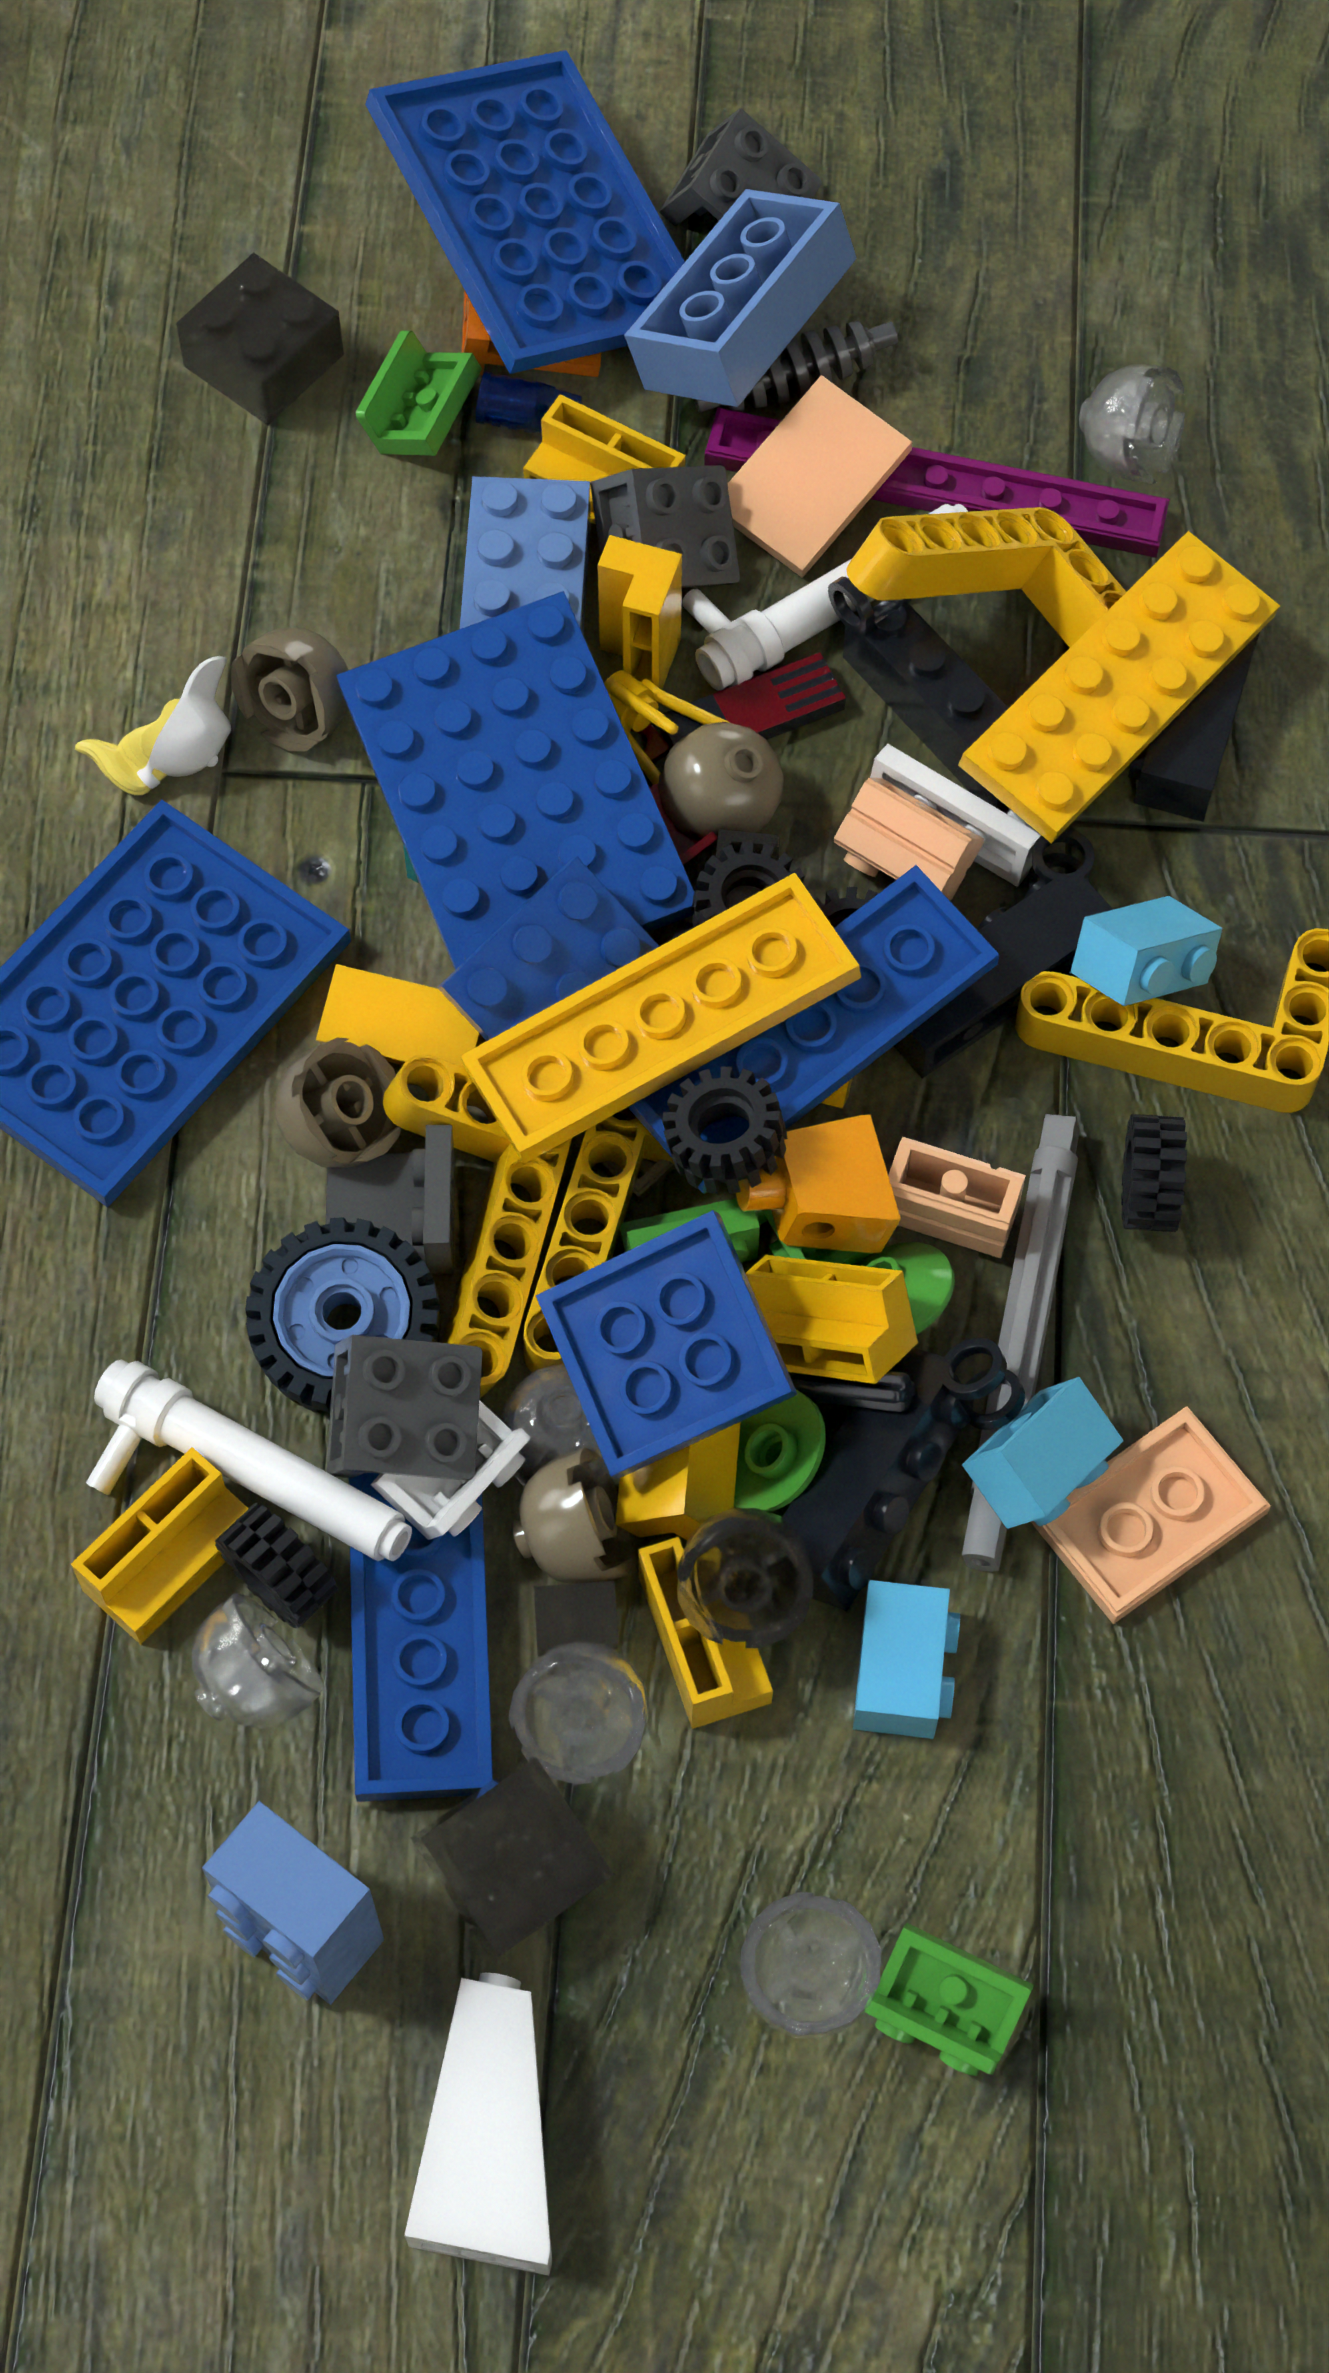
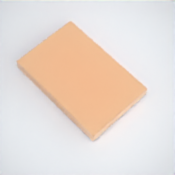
[728,375,912,578]
[1031,1406,1271,1624]

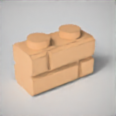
[834,778,984,901]
[888,1136,1026,1258]

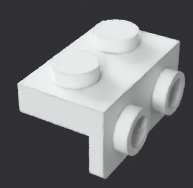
[371,1400,531,1540]

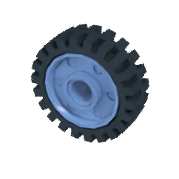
[245,1217,441,1415]

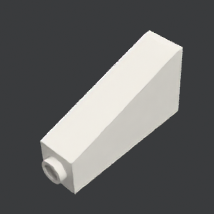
[404,1973,552,2276]

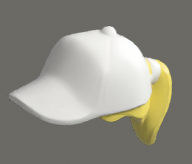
[75,656,231,796]

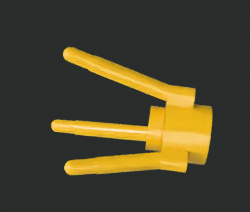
[604,670,730,785]

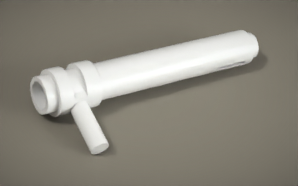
[682,504,968,691]
[86,1359,412,1561]

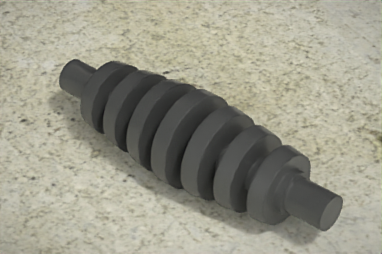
[694,321,898,413]

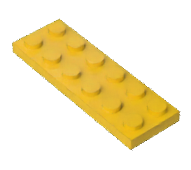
[958,531,1280,844]
[460,873,861,1164]

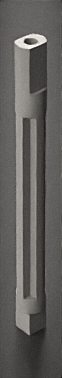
[962,1114,1080,1572]

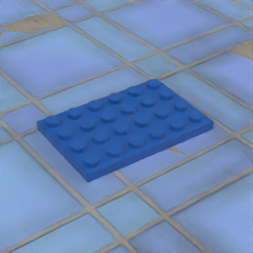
[365,50,685,374]
[336,591,694,970]
[0,799,351,1208]

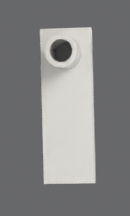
[870,744,1041,887]

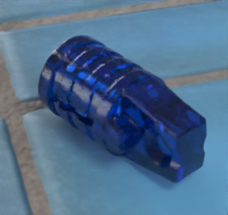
[476,371,582,433]

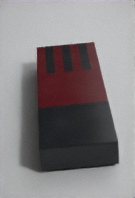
[659,652,846,750]

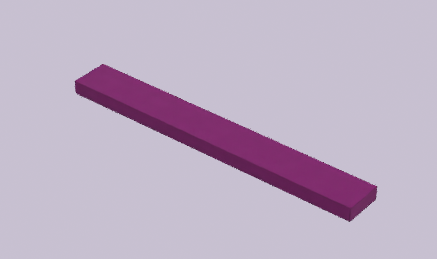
[704,408,1170,558]

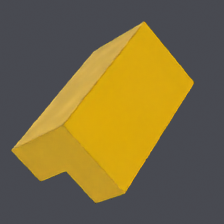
[523,394,686,524]
[598,535,682,689]
[316,964,486,1067]
[745,1255,918,1384]
[615,1421,741,1545]
[71,1447,249,1645]
[638,1537,773,1729]

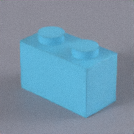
[1071,896,1223,1006]
[962,1377,1124,1529]
[853,1580,960,1739]

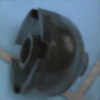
[677,1508,813,1648]

